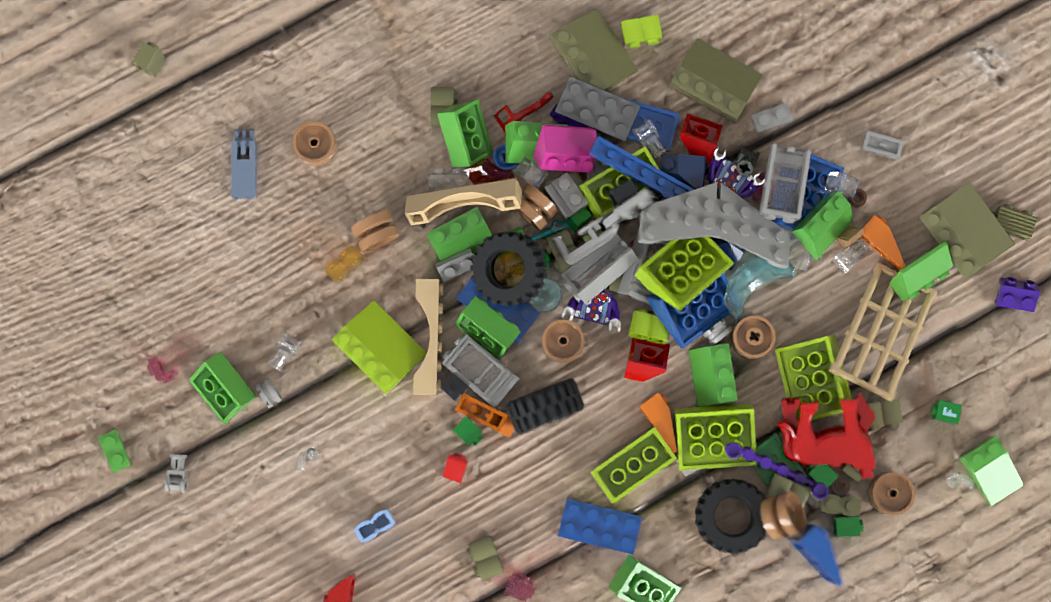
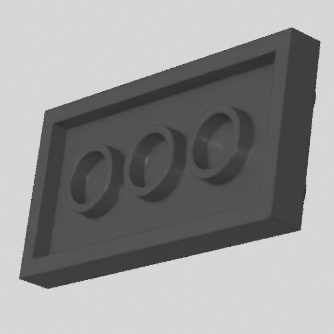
[555,76,640,141]

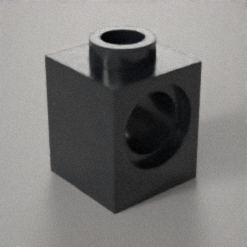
[607,180,640,209]
[440,374,468,402]

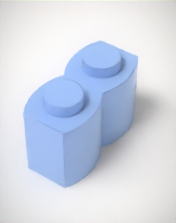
[354,510,396,542]

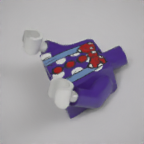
[708,146,765,199]
[561,289,621,332]

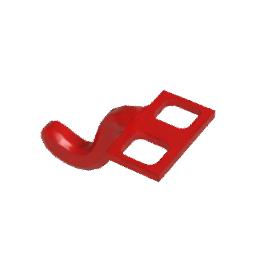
[494,92,554,132]

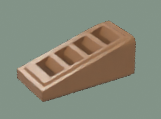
[836,226,865,248]

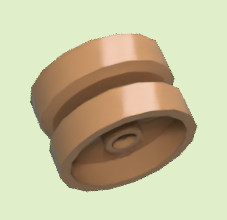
[292,121,337,167]
[515,183,559,231]
[351,210,400,253]
[731,316,776,359]
[542,319,584,363]
[868,472,916,515]
[761,491,806,540]

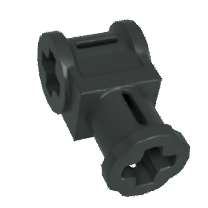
[736,145,760,176]

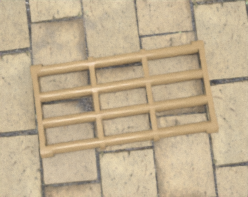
[829,262,938,401]

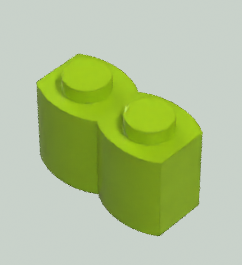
[621,15,662,49]
[628,309,669,344]

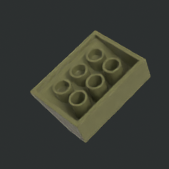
[550,9,639,91]
[669,38,763,123]
[920,182,1015,280]

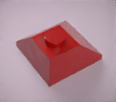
[679,113,723,163]
[624,337,670,382]
[323,574,356,602]

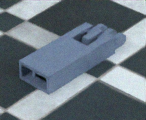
[231,129,257,199]

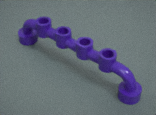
[725,441,829,499]

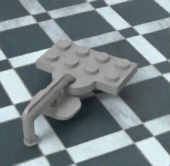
[552,189,660,265]

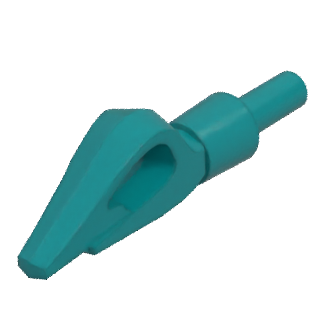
[531,220,569,241]

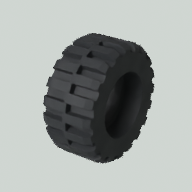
[470,232,548,306]
[506,378,584,434]
[695,479,767,554]

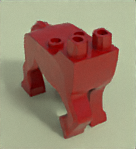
[777,392,876,479]

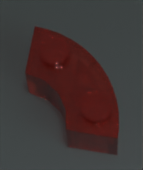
[464,157,515,185]

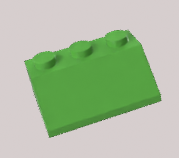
[437,99,493,167]
[505,121,567,165]
[791,190,853,260]
[426,207,492,261]
[889,242,953,301]
[455,296,521,360]
[689,343,738,407]
[189,352,256,425]

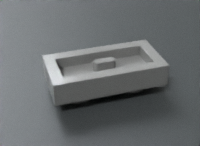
[751,103,793,134]
[861,131,904,160]
[435,248,474,282]

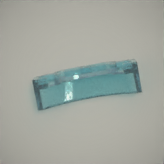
[724,256,796,323]

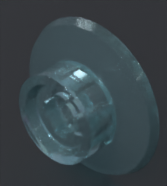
[529,278,562,312]

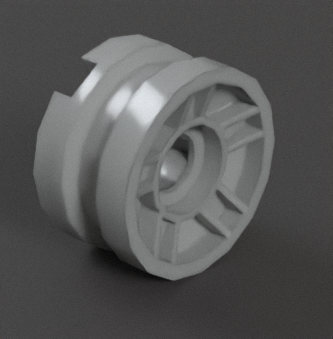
[703,318,733,346]
[255,377,282,408]

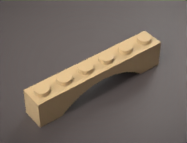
[405,178,522,225]
[413,279,444,395]

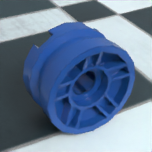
[493,143,519,172]

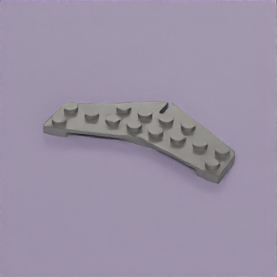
[638,182,790,268]

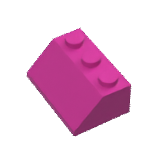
[533,124,596,173]

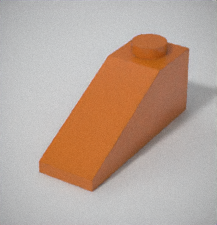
[860,215,906,271]
[455,393,514,438]
[639,393,677,453]

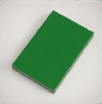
[752,433,809,487]

